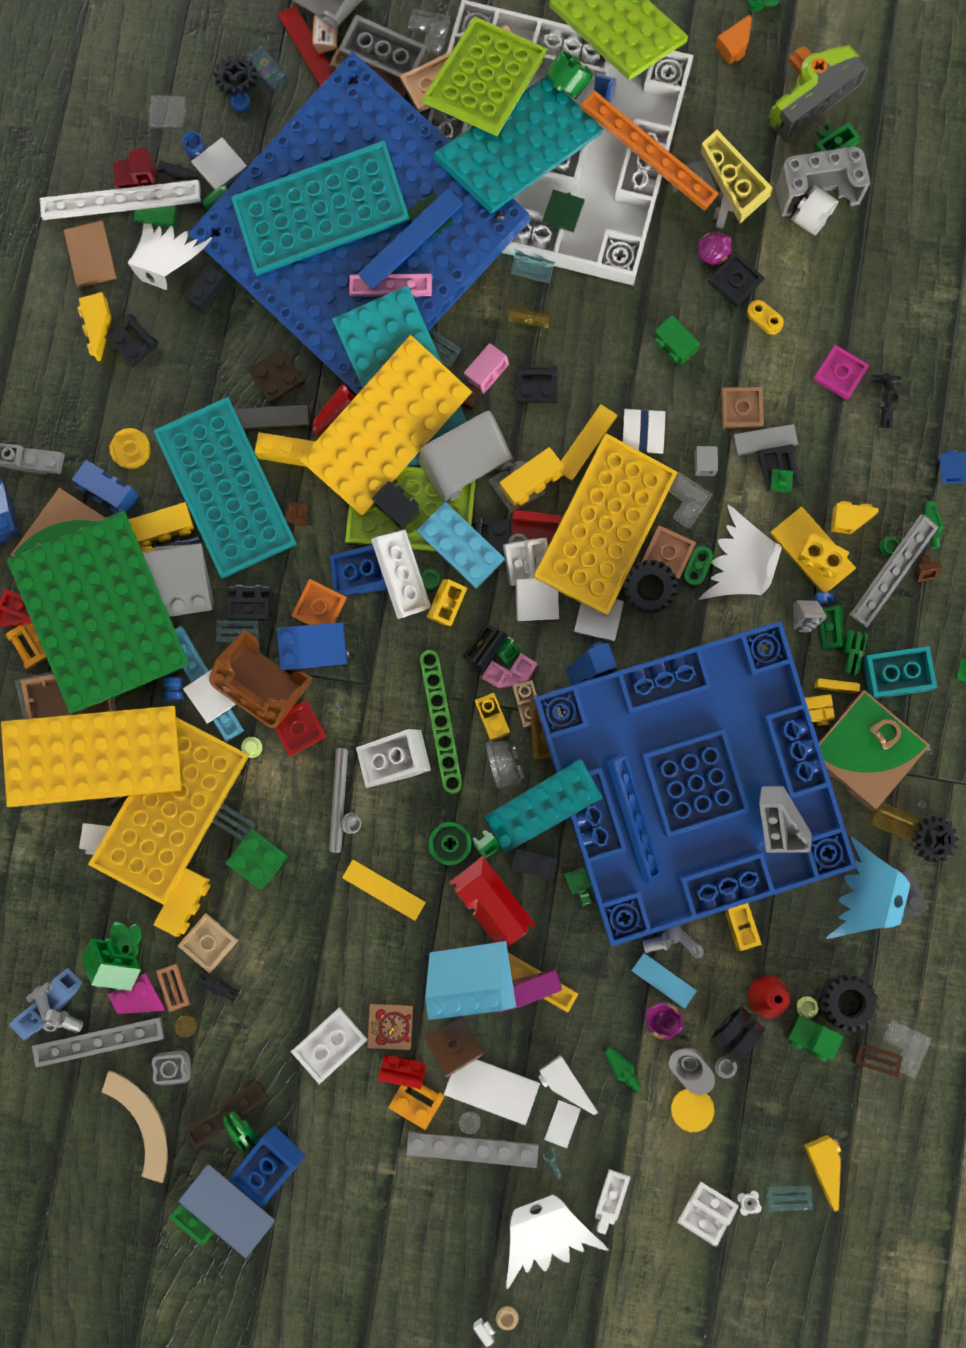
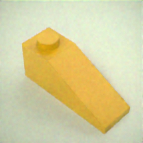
[803,1135,841,1211]

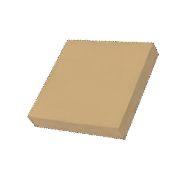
[178,913,239,974]

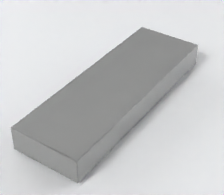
[733,424,798,456]

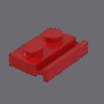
[378,1055,426,1090]

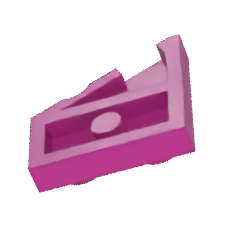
[108,973,166,1014]

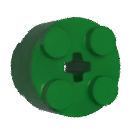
[546,51,594,100]
[429,822,472,866]

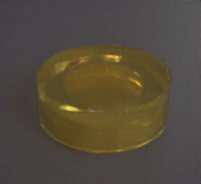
[175,1015,198,1038]

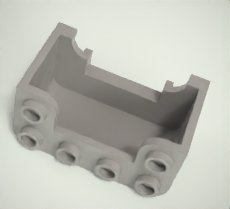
[776,147,870,217]

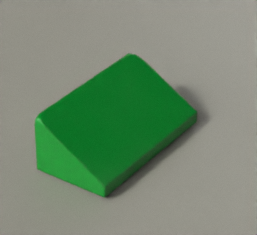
[820,605,846,649]

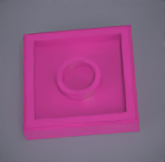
[813,345,870,400]

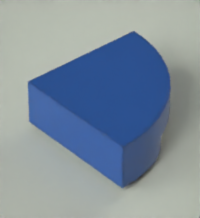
[813,593,835,604]

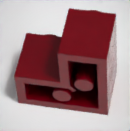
[113,148,158,189]

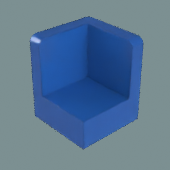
[594,75,617,103]

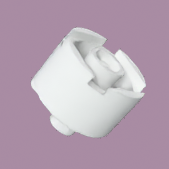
[791,185,838,235]

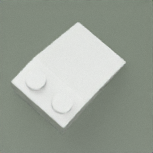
[356,729,431,788]

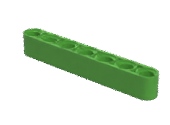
[420,650,462,794]

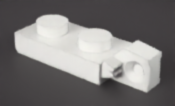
[595,1169,630,1235]

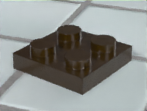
[248,348,304,404]

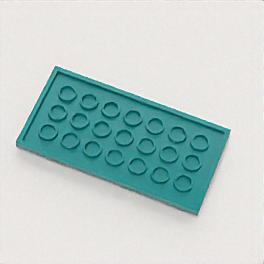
[433,76,603,214]
[231,140,410,275]
[332,285,467,467]
[153,397,297,579]

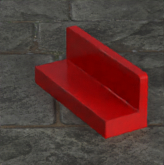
[511,510,563,543]

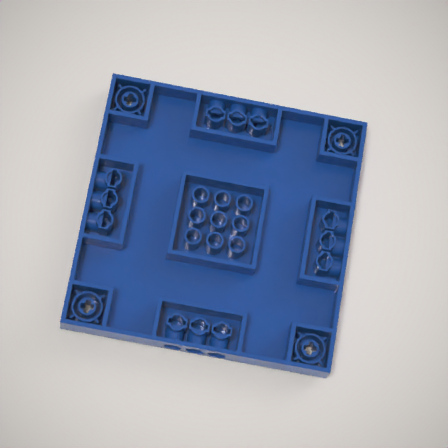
[188,51,531,394]
[532,621,857,947]

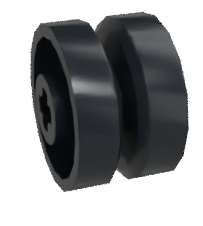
[709,1006,765,1063]

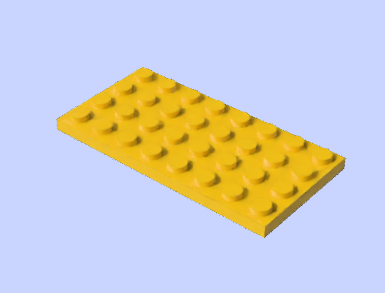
[300,335,472,516]
[533,433,678,616]
[1,706,182,807]
[88,717,249,905]

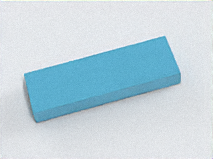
[631,953,697,1008]

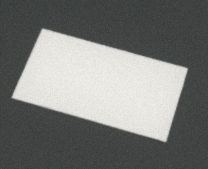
[544,1100,581,1148]

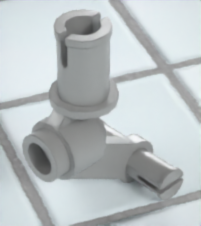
[642,925,704,959]
[26,982,83,1034]

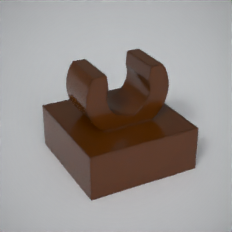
[285,501,309,526]
[915,555,942,582]

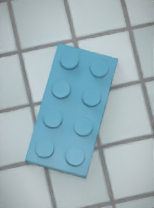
[417,502,505,589]

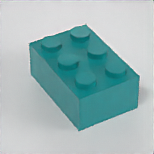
[861,646,937,699]

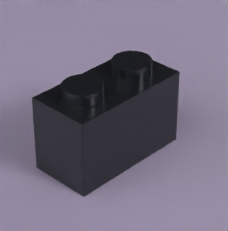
[184,264,228,315]
[372,481,420,530]
[511,849,558,880]

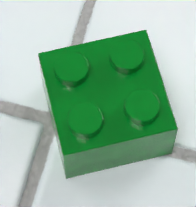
[226,829,288,890]

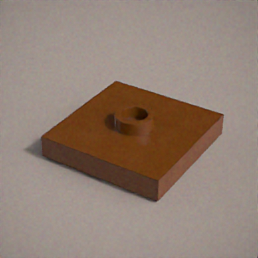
[426,1017,484,1077]

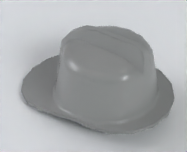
[669,1047,715,1095]

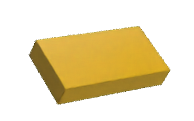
[814,678,860,694]

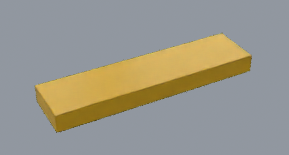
[561,404,618,482]
[342,860,426,921]
[508,953,578,1013]

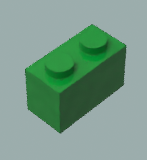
[653,315,700,366]

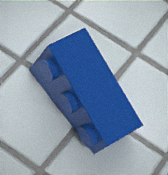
[940,450,966,483]
[72,460,140,516]
[566,642,617,685]

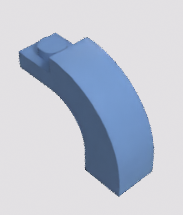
[9,968,83,1040]

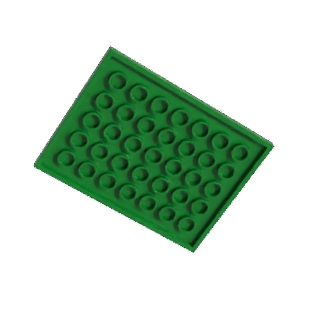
[7,511,190,715]

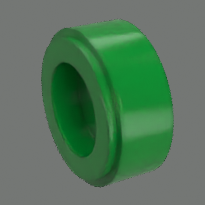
[421,569,441,591]

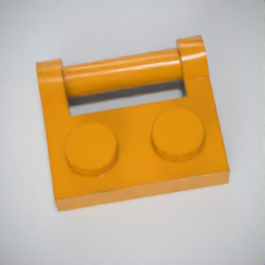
[6,624,47,671]
[388,1084,445,1130]

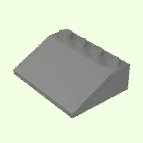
[143,543,214,617]

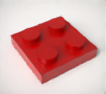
[274,700,327,757]

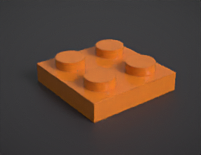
[291,579,347,625]

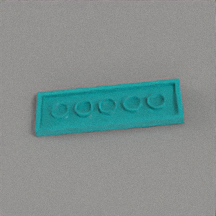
[485,760,602,853]

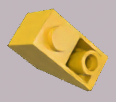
[831,501,879,534]
[474,693,510,742]

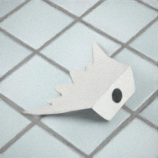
[128,224,212,290]
[699,505,782,600]
[506,1195,609,1289]

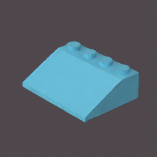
[425,941,516,1020]

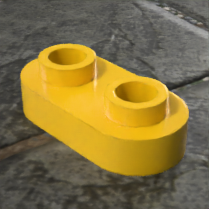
[747,300,784,335]

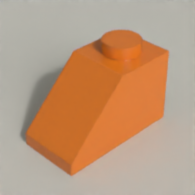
[715,15,752,64]

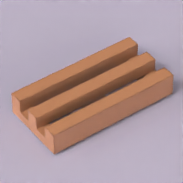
[156,964,191,1012]

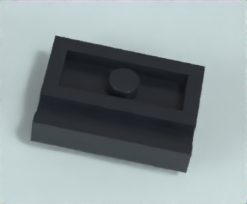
[463,624,508,670]

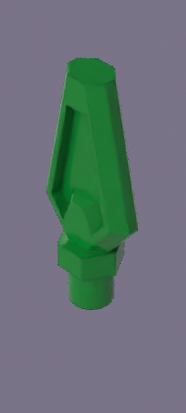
[925,501,944,549]
[604,1047,642,1093]

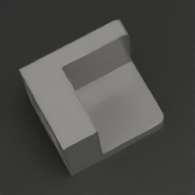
[694,446,718,476]

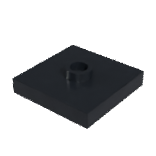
[707,251,765,308]

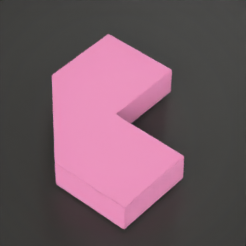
[481,653,538,689]

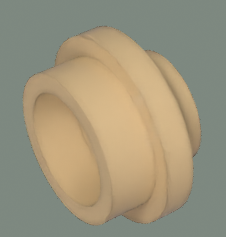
[496,1306,518,1330]

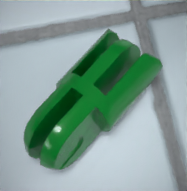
[844,629,869,676]
[223,1112,260,1153]

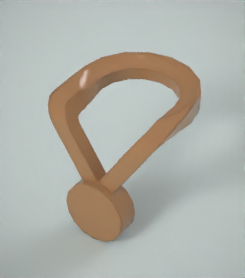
[870,720,901,750]

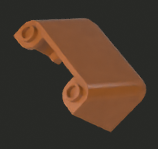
[209,630,313,728]

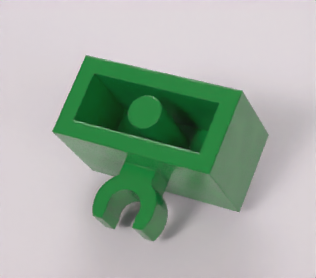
[812,122,861,153]

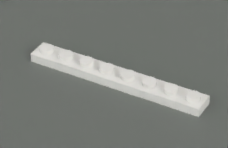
[40,180,201,220]

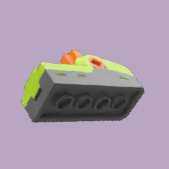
[769,45,869,142]

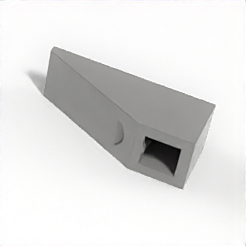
[793,600,826,632]

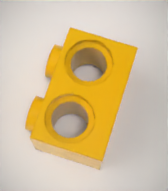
[797,533,849,578]
[724,903,762,951]

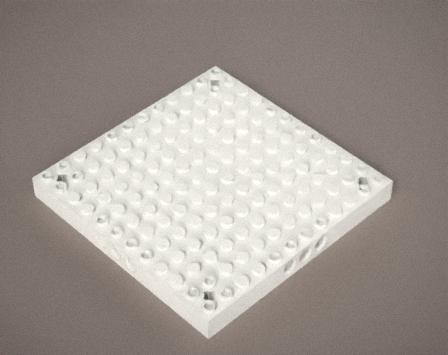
[428,0,693,285]

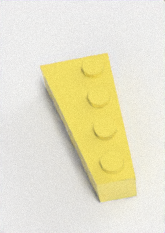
[701,130,772,223]

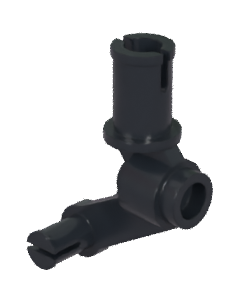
[871,373,902,429]

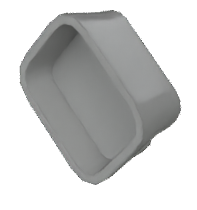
[152,1051,191,1085]

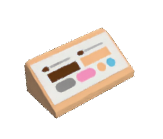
[313,15,338,54]

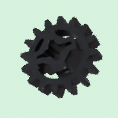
[214,54,258,97]
[912,816,959,863]

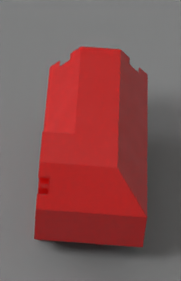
[449,856,535,947]

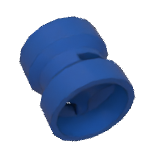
[182,131,205,159]
[163,677,184,701]

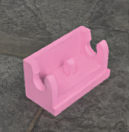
[463,343,509,394]

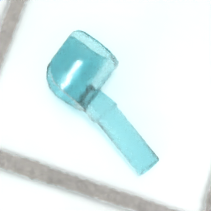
[543,1149,562,1179]

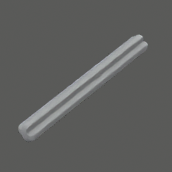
[329,748,348,853]

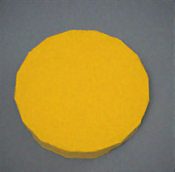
[109,428,151,469]
[671,1088,714,1132]

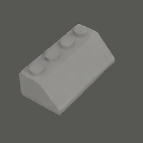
[339,15,429,79]

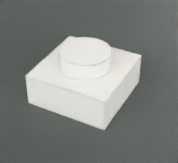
[474,1318,495,1348]

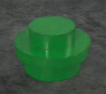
[879,536,900,557]

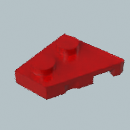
[0,589,33,627]

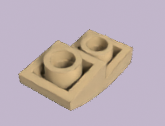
[512,680,537,729]

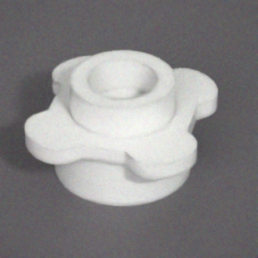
[737,1191,762,1216]

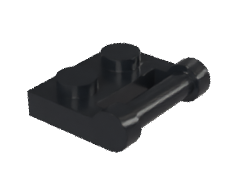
[105,313,159,368]
[517,366,558,403]
[758,445,803,492]
[472,517,509,561]

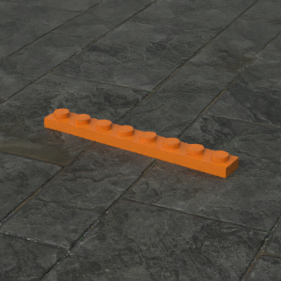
[580,90,719,211]

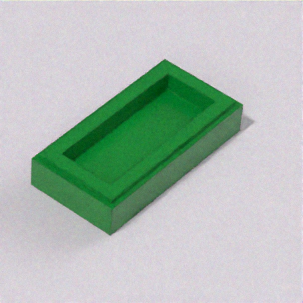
[133,205,177,227]

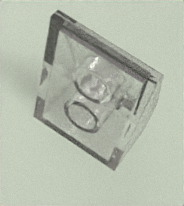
[485,741,524,790]

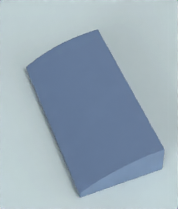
[178,1164,275,1259]

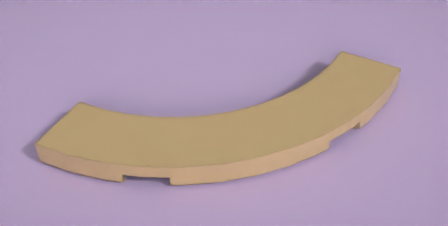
[102,1070,168,1183]

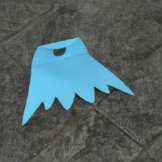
[826,836,910,939]

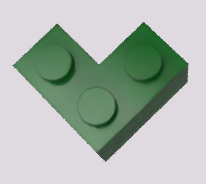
[81,938,141,990]
[785,1014,844,1062]

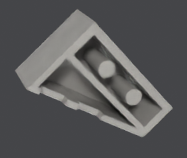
[760,786,812,852]

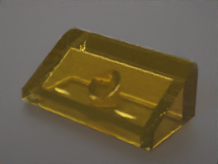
[508,307,550,328]
[870,802,919,841]

